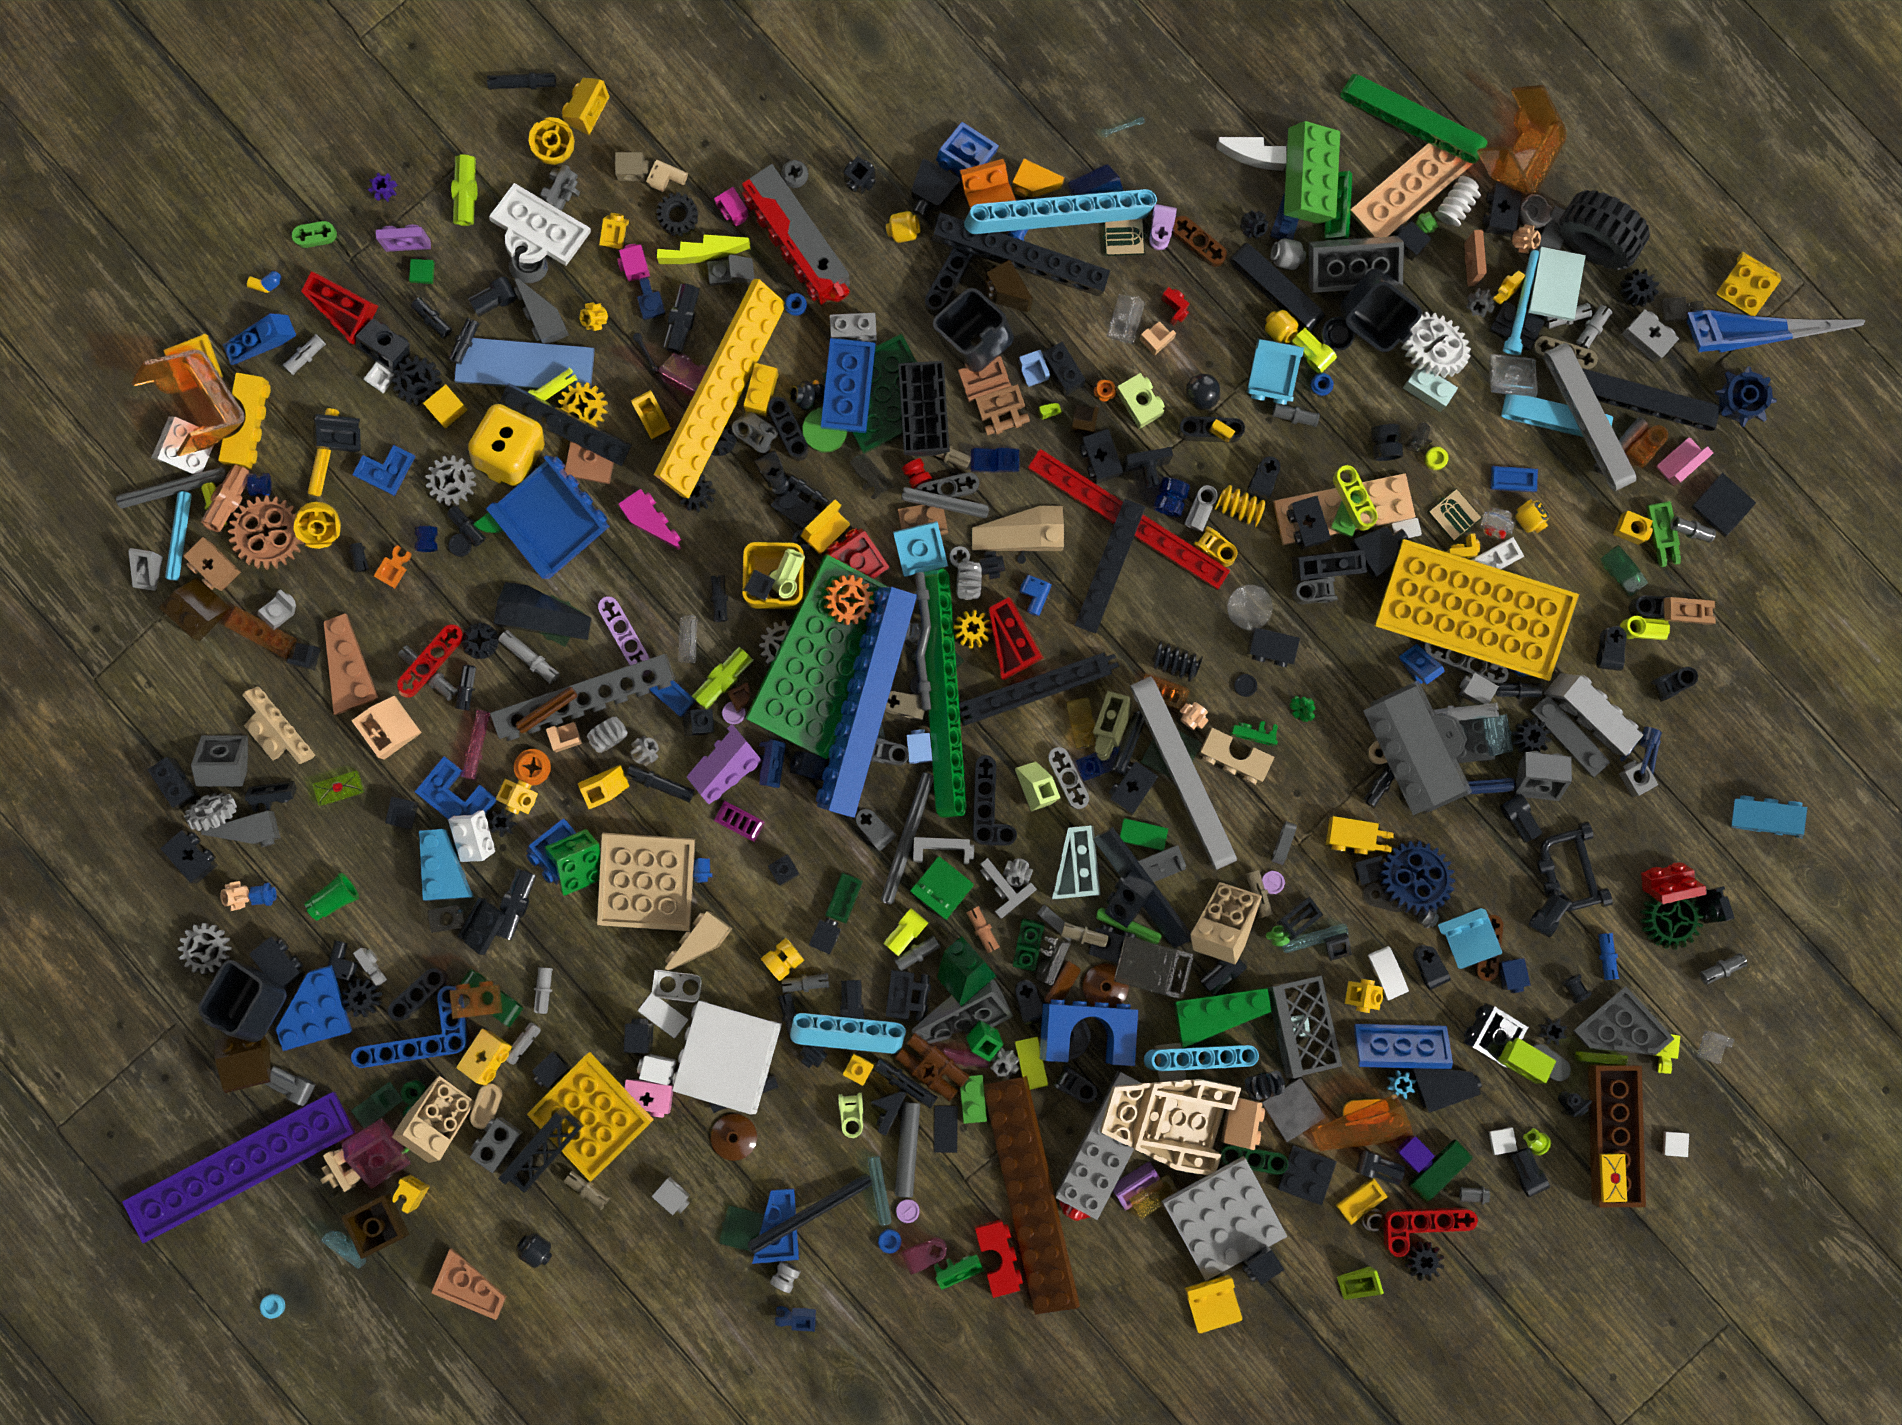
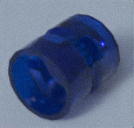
[1153,477,1190,517]

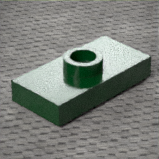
[825,873,863,924]

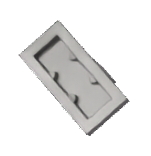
[980,858,1037,919]

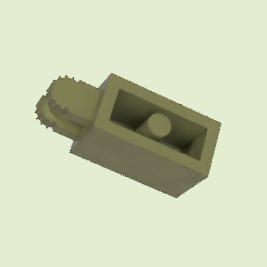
[1093,691,1133,761]

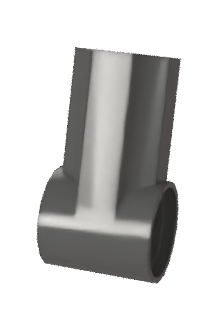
[265,1066,316,1106]

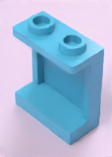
[1247,339,1304,405]

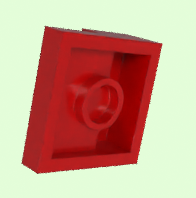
[824,528,889,579]
[1641,862,1706,904]

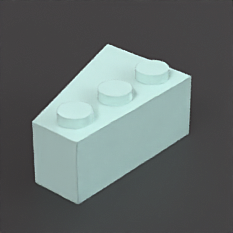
[1052,826,1100,899]

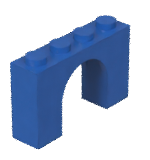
[1039,999,1138,1066]

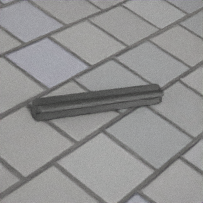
[901,487,989,518]

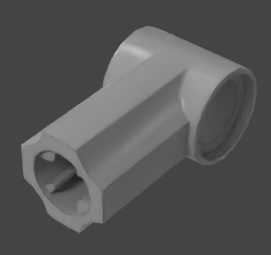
[1184,485,1218,532]

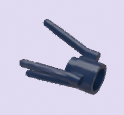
[1620,726,1662,774]

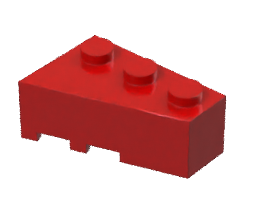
[301,271,379,345]
[989,597,1044,680]

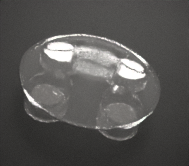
[1227,585,1273,630]

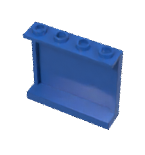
[486,455,610,579]

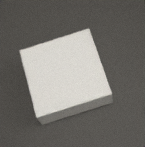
[364,362,397,393]
[1488,1127,1517,1155]
[1662,1131,1689,1157]

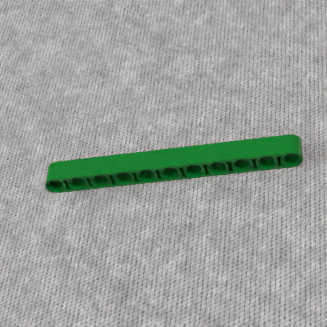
[924,569,966,818]

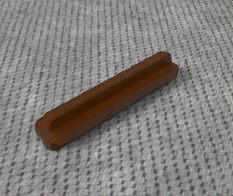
[516,687,577,733]

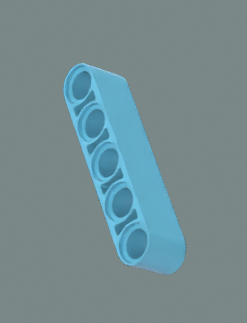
[1501,393,1613,437]
[790,1013,906,1054]
[1144,1045,1259,1071]

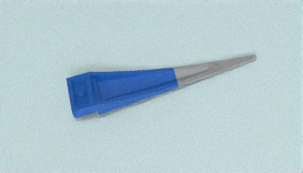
[1686,310,1865,353]

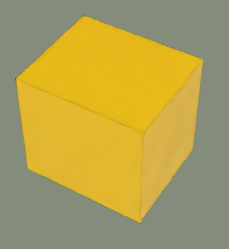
[423,384,468,429]

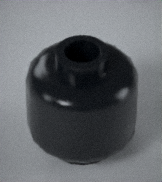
[516,1233,552,1268]

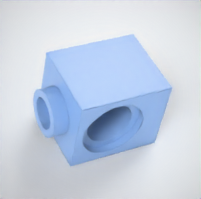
[907,730,932,764]

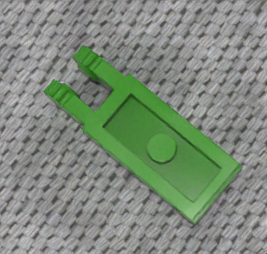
[1646,501,1681,567]

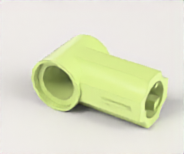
[769,549,805,598]

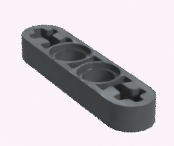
[1423,642,1508,685]

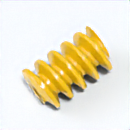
[1214,485,1265,528]

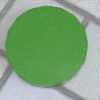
[803,408,847,453]

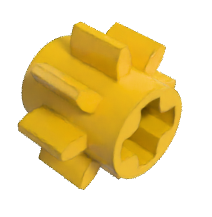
[579,302,608,331]

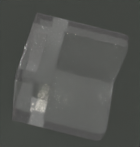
[1697,1031,1734,1064]

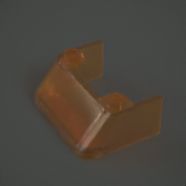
[1477,85,1567,194]
[131,350,245,456]

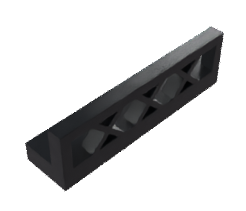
[498,1107,584,1193]

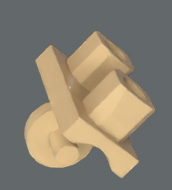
[320,1147,363,1192]

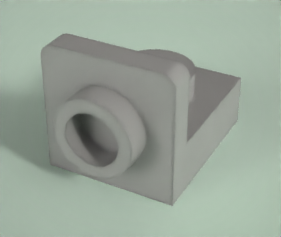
[258,589,296,630]

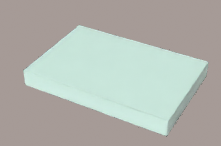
[1528,247,1586,321]

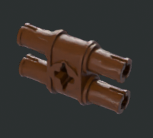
[895,1032,970,1102]

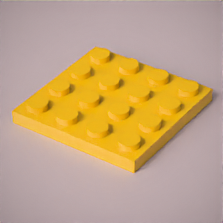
[527,1052,654,1182]

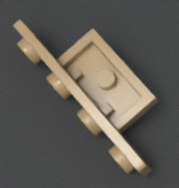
[243,687,315,764]

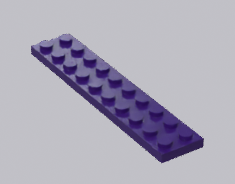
[122,1092,355,1244]

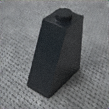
[1409,1068,1482,1113]

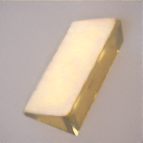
[1129,1174,1178,1220]

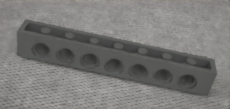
[490,654,676,741]

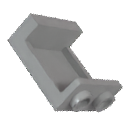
[913,837,974,864]

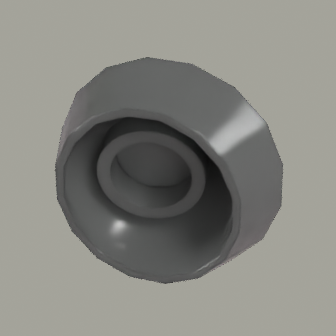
[509,246,548,283]

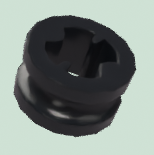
[792,530,811,552]

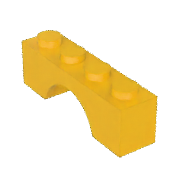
[218,373,270,470]

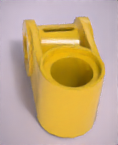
[1193,526,1237,567]

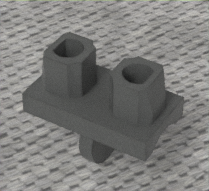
[540,164,580,211]

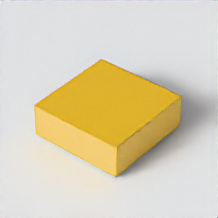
[1210,419,1235,442]

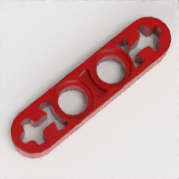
[397,624,462,698]

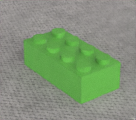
[1284,121,1340,224]

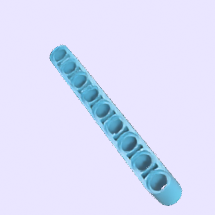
[964,189,1157,234]

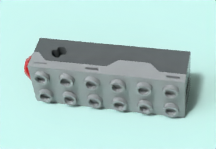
[1054,1071,1142,1221]

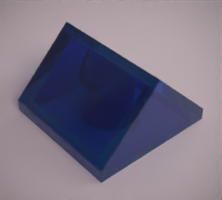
[1068,164,1123,196]

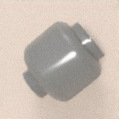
[1271,238,1306,270]

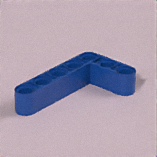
[351,986,469,1068]

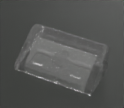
[1107,294,1145,344]
[678,615,698,663]

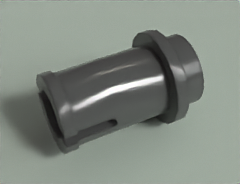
[1459,1186,1490,1205]

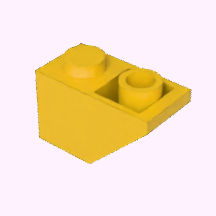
[578,765,629,809]

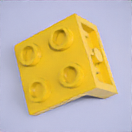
[1717,251,1781,316]
[1184,1274,1242,1333]

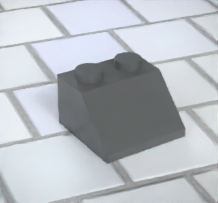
[191,735,248,787]
[1514,751,1572,801]

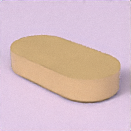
[470,1083,502,1129]

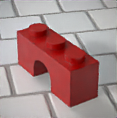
[975,1219,1023,1298]

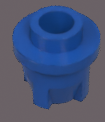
[693,858,713,883]
[249,883,277,906]

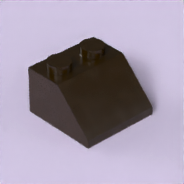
[984,260,1033,312]
[159,577,231,641]
[215,1036,271,1093]
[341,1193,410,1259]

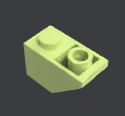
[1015,762,1060,811]

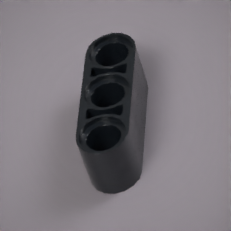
[768,397,809,461]
[1178,416,1245,443]
[388,968,448,1021]

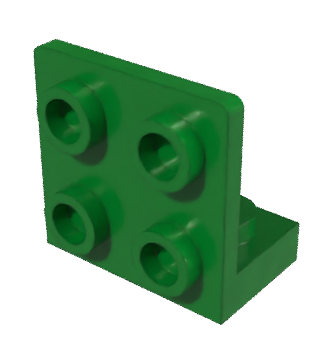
[545,829,601,896]
[910,857,974,920]

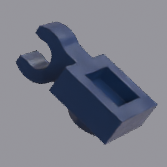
[637,277,665,320]
[775,1306,816,1332]

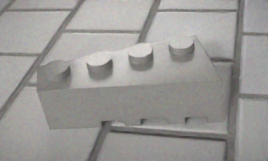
[1543,673,1643,756]

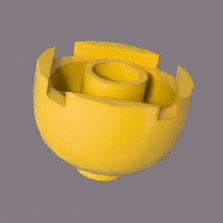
[528,117,575,165]
[293,502,341,549]

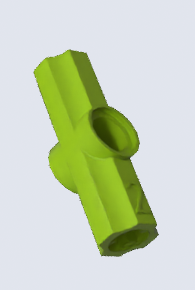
[451,155,478,226]
[692,647,753,709]

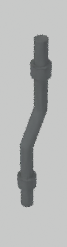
[915,572,931,711]

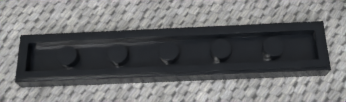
[1093,827,1191,948]

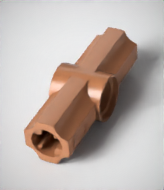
[201,464,251,532]

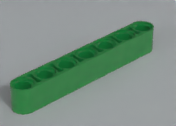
[1340,74,1488,164]

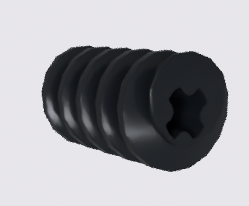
[1152,641,1203,682]

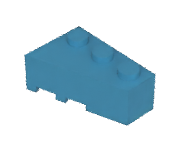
[1732,796,1807,839]
[419,829,474,901]

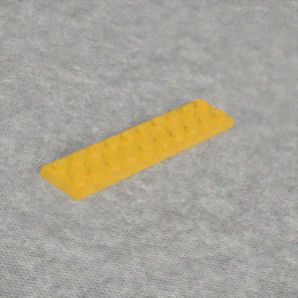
[654,279,785,498]

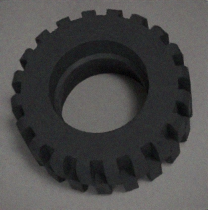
[1558,190,1650,270]

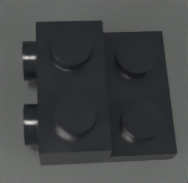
[1463,1003,1528,1068]

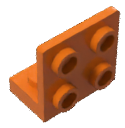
[960,159,1016,209]

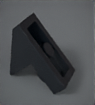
[871,1090,906,1136]

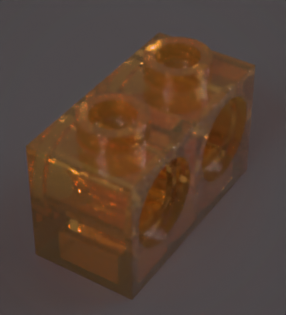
[450,981,502,1019]

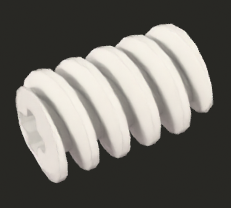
[1434,176,1481,227]

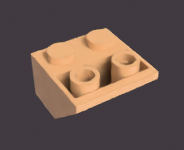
[352,696,422,760]
[1221,1097,1265,1150]

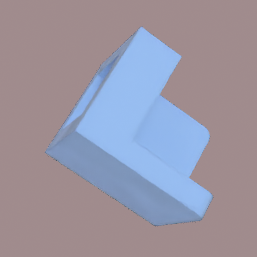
[1018,350,1050,387]

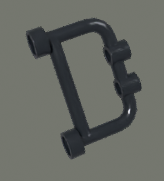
[1537,821,1613,911]

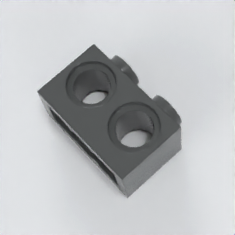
[470,1117,523,1173]

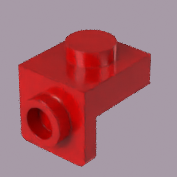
[1161,287,1190,325]

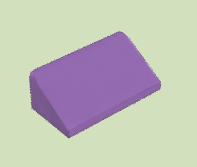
[1113,1162,1164,1211]

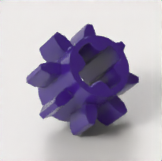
[368,173,398,202]

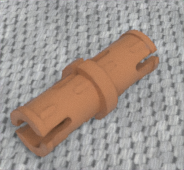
[966,906,1000,954]

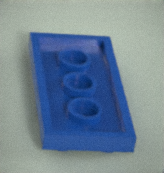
[821,338,876,433]
[1354,1024,1453,1069]

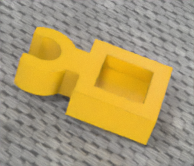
[1493,271,1526,304]

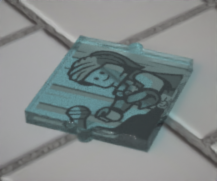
[1483,714,1513,756]

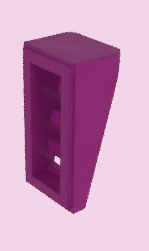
[714,801,765,842]

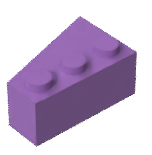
[687,724,762,804]

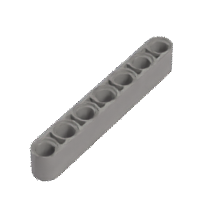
[1544,343,1636,491]

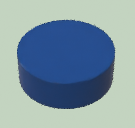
[878,1229,901,1254]

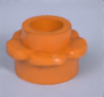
[1094,380,1116,402]

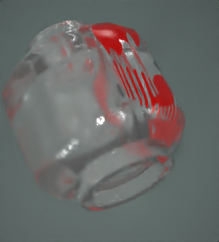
[1480,507,1515,539]

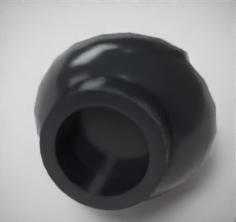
[789,380,825,410]

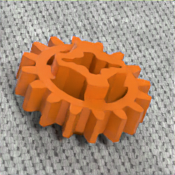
[824,575,874,625]

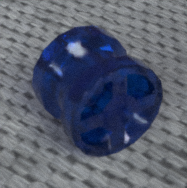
[247,473,272,496]

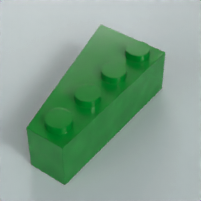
[1173,988,1271,1048]

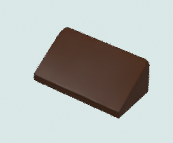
[1044,961,1081,1004]

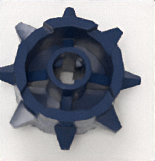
[1715,366,1777,427]

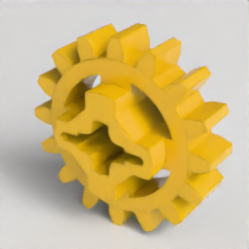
[558,382,608,427]

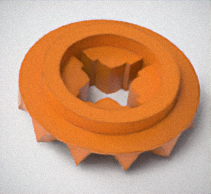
[514,749,551,785]

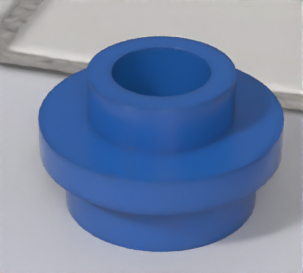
[784,293,807,316]
[1311,373,1334,396]

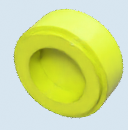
[1424,447,1448,470]

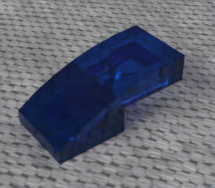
[971,448,1019,473]

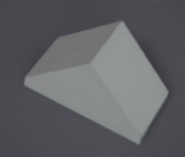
[129,548,163,591]

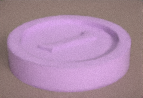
[722,702,745,725]
[1262,871,1285,894]
[896,1199,919,1223]

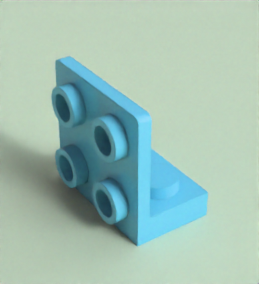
[1438,908,1502,969]

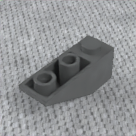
[514,278,569,344]

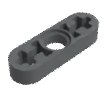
[916,473,979,498]

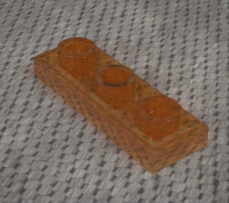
[225,606,297,659]

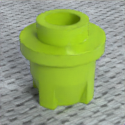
[1523,1128,1551,1155]

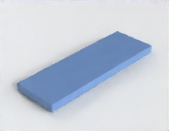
[454,338,595,394]

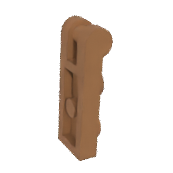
[1664,597,1716,625]

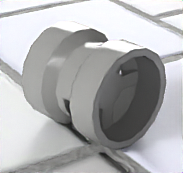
[770,1261,801,1293]

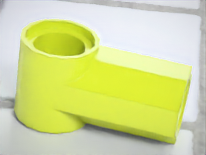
[1291,328,1337,374]
[1620,616,1670,640]
[884,908,928,956]

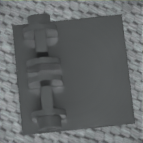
[1450,717,1495,763]

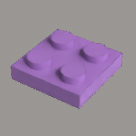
[376,225,431,252]

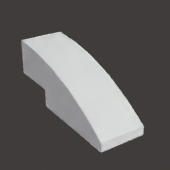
[1216,137,1286,171]

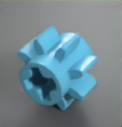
[1386,1070,1416,1099]

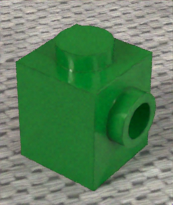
[966,1020,1003,1062]

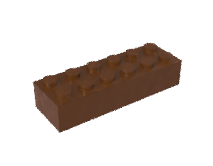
[1588,1064,1646,1207]

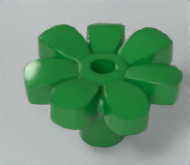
[1290,696,1315,722]

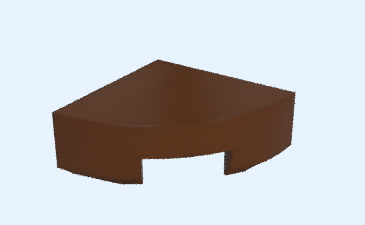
[727,683,750,713]

